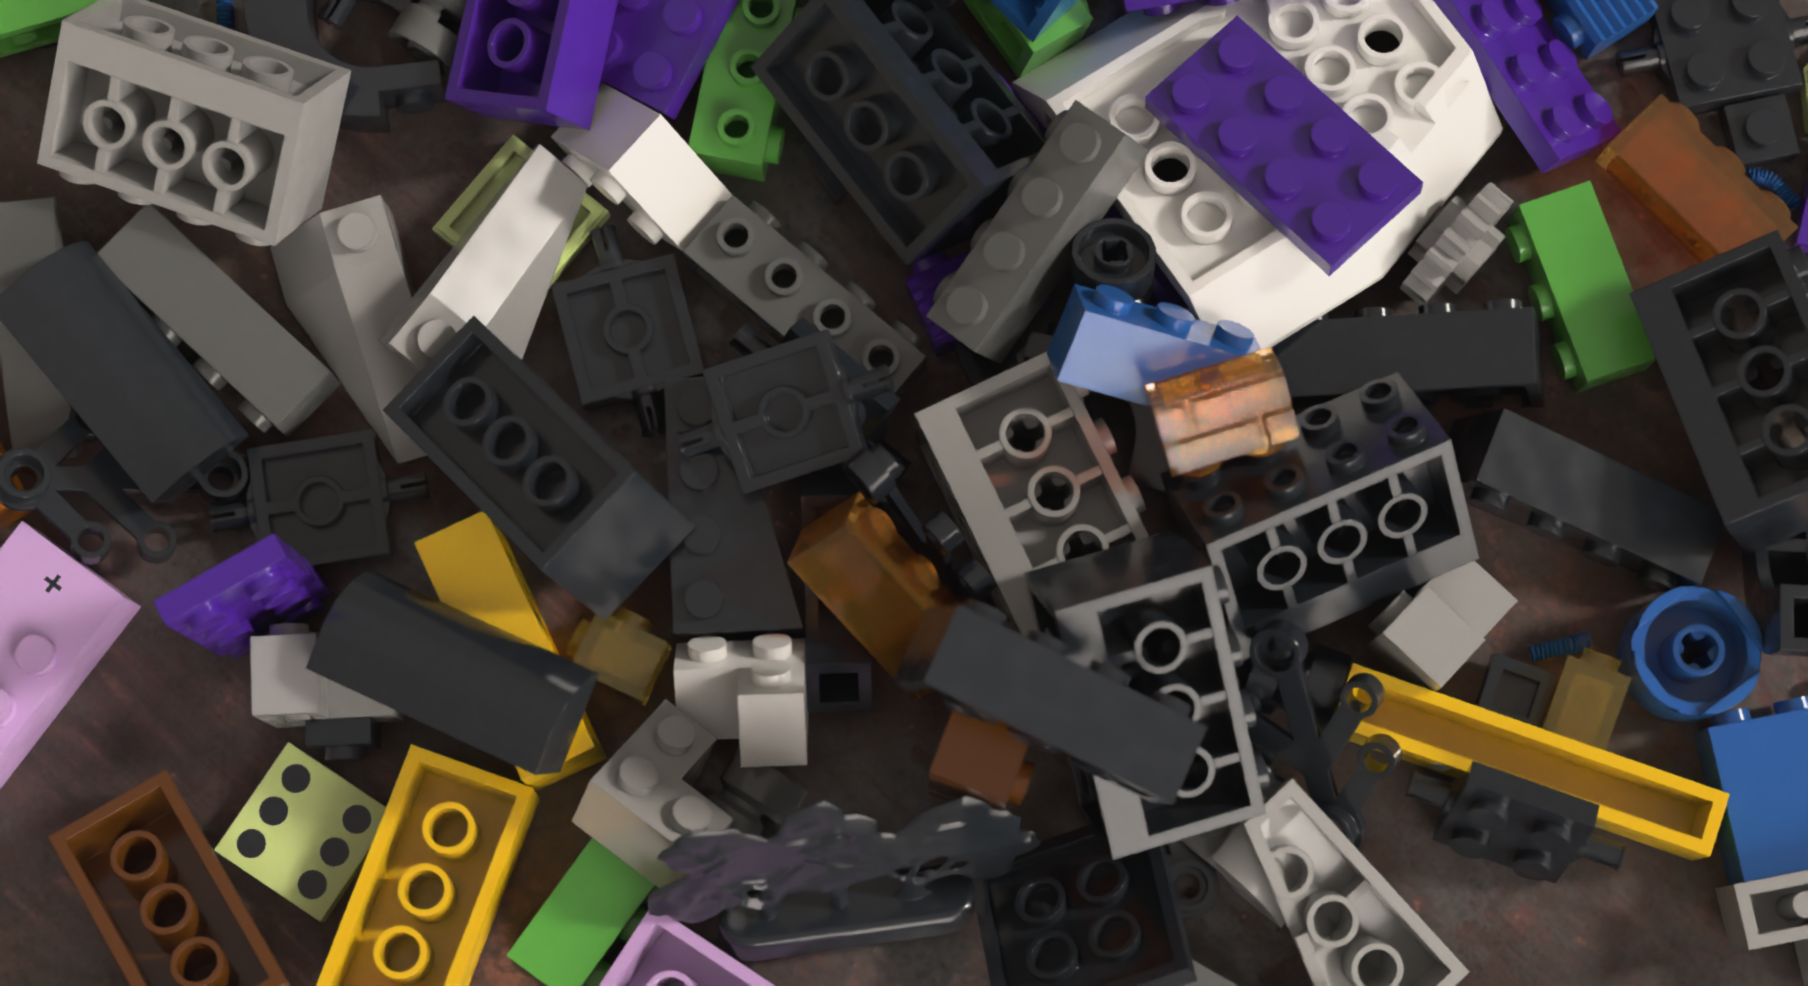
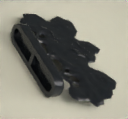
[648,795,1040,961]

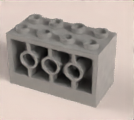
[37,0,351,246]
[914,352,1159,638]

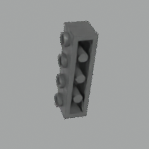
[926,100,1149,364]
[683,195,926,399]
[98,204,341,438]

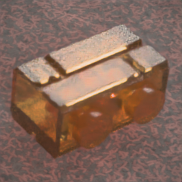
[1144,346,1300,477]

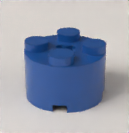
[1615,586,1763,723]

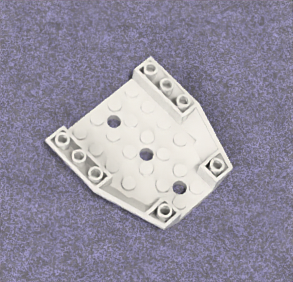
[1012,0,1503,352]

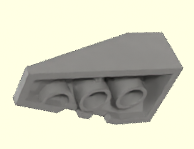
[378,144,588,373]
[270,195,429,466]
[1241,777,1469,986]

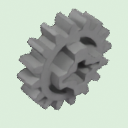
[1400,182,1514,306]

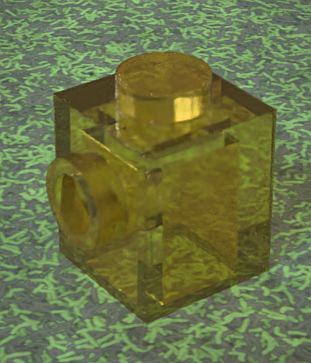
[567,607,673,707]
[1541,648,1631,750]

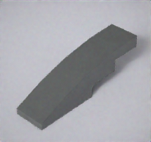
[0,196,83,458]

